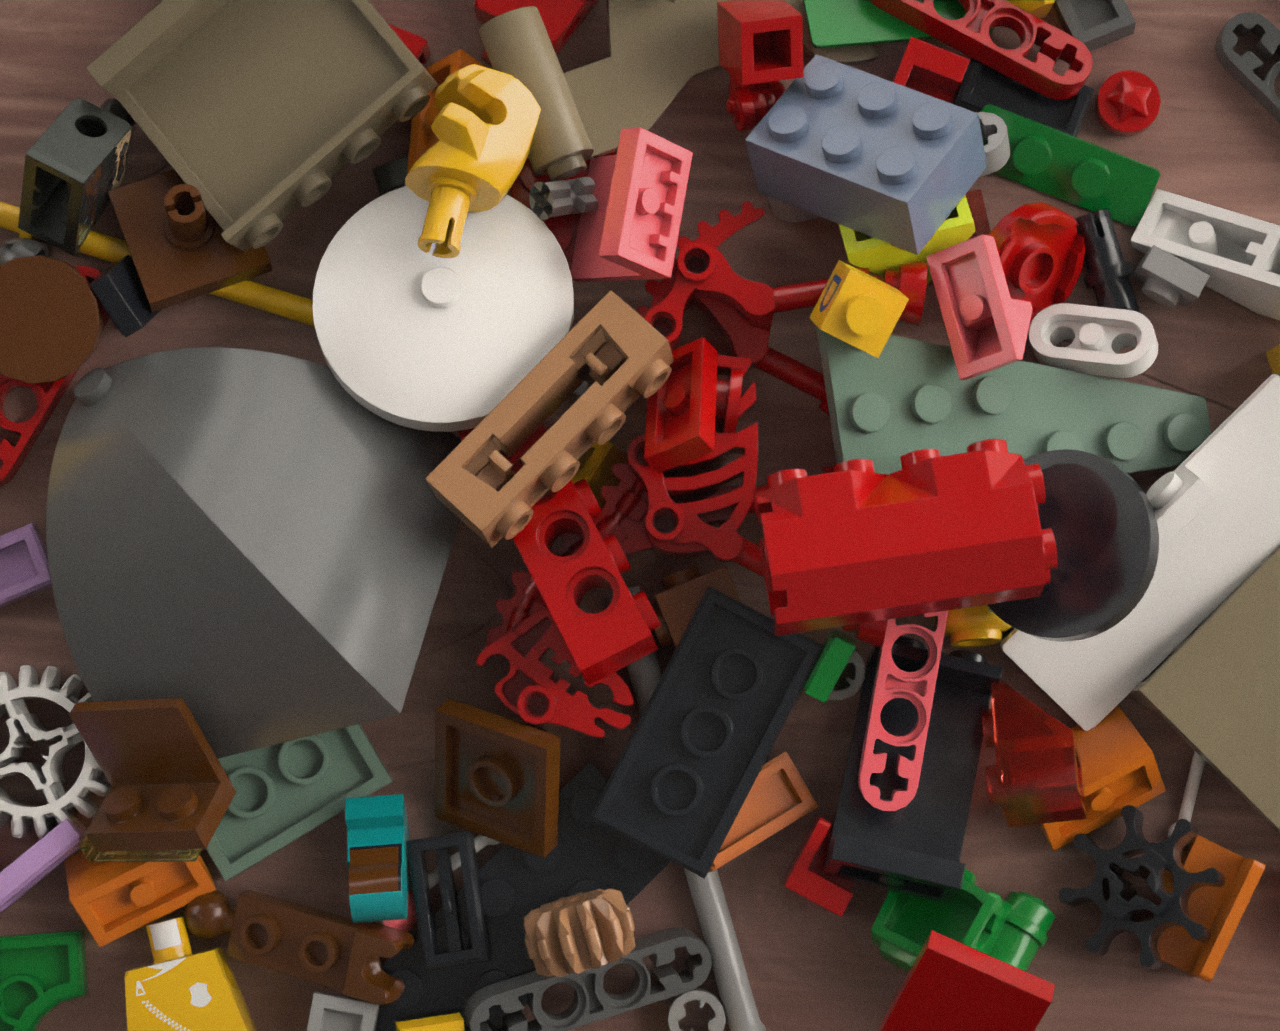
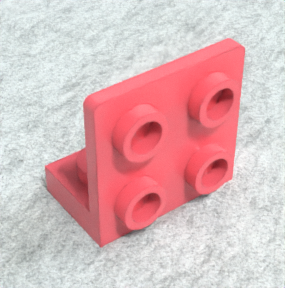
[570,127,693,283]

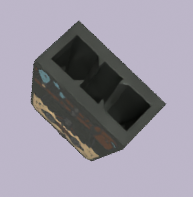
[18,98,136,256]

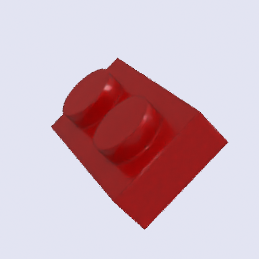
[644,337,718,474]

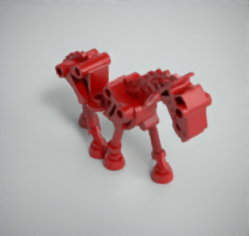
[476,201,928,738]

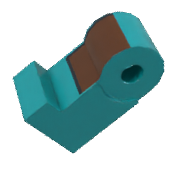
[345,794,410,923]

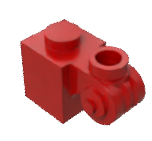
[717,0,804,132]

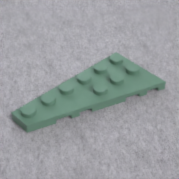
[816,326,1211,475]

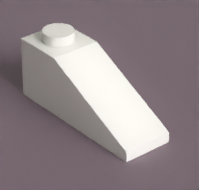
[1130,189,1280,321]

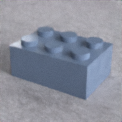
[745,54,987,255]

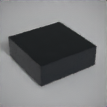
[90,254,162,337]

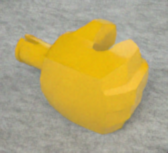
[405,64,541,258]

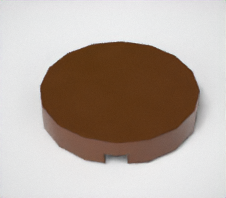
[0,255,103,384]

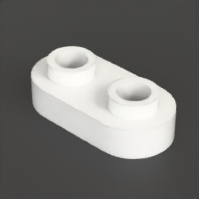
[1029,303,1158,378]

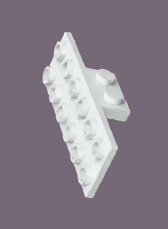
[1000,374,1280,731]

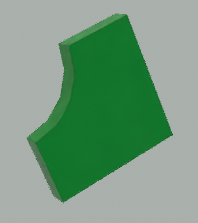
[0,929,88,1031]

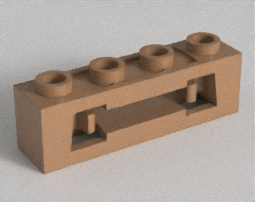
[425,290,674,548]

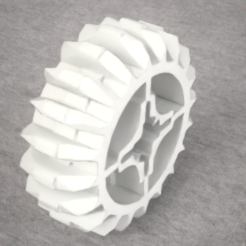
[0,665,112,839]

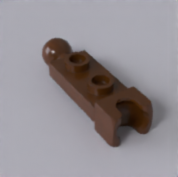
[183,890,414,1005]

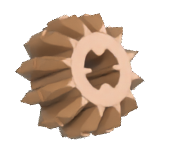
[523,888,636,978]

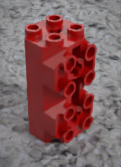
[755,439,1058,636]

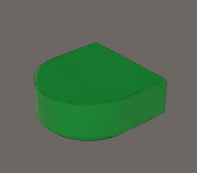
[804,630,856,703]

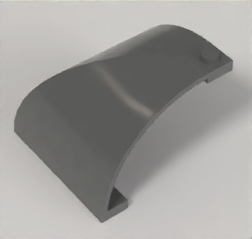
[46,347,462,759]

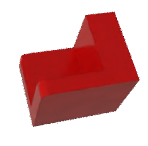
[893,37,970,104]
[781,816,855,917]

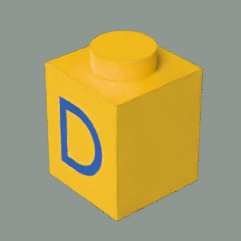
[809,260,909,358]

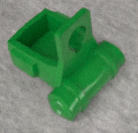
[870,869,1056,973]

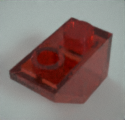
[982,682,1086,828]

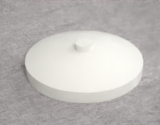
[312,186,574,432]

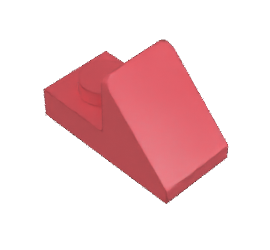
[926,234,1033,381]

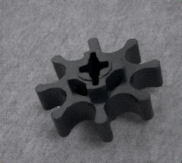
[1059,805,1225,970]

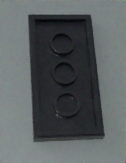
[588,586,824,879]

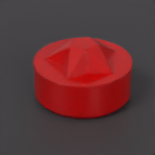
[1094,70,1161,137]

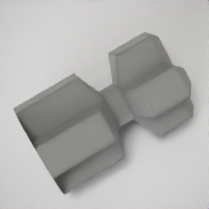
[529,177,598,220]

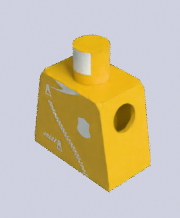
[124,916,258,1031]

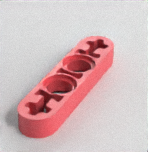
[858,610,948,811]

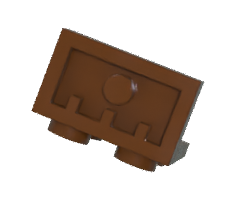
[69,698,236,852]

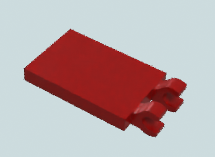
[877,930,1055,1031]

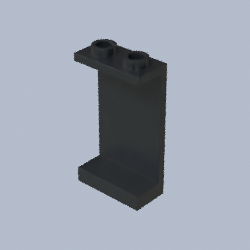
[823,636,1003,904]

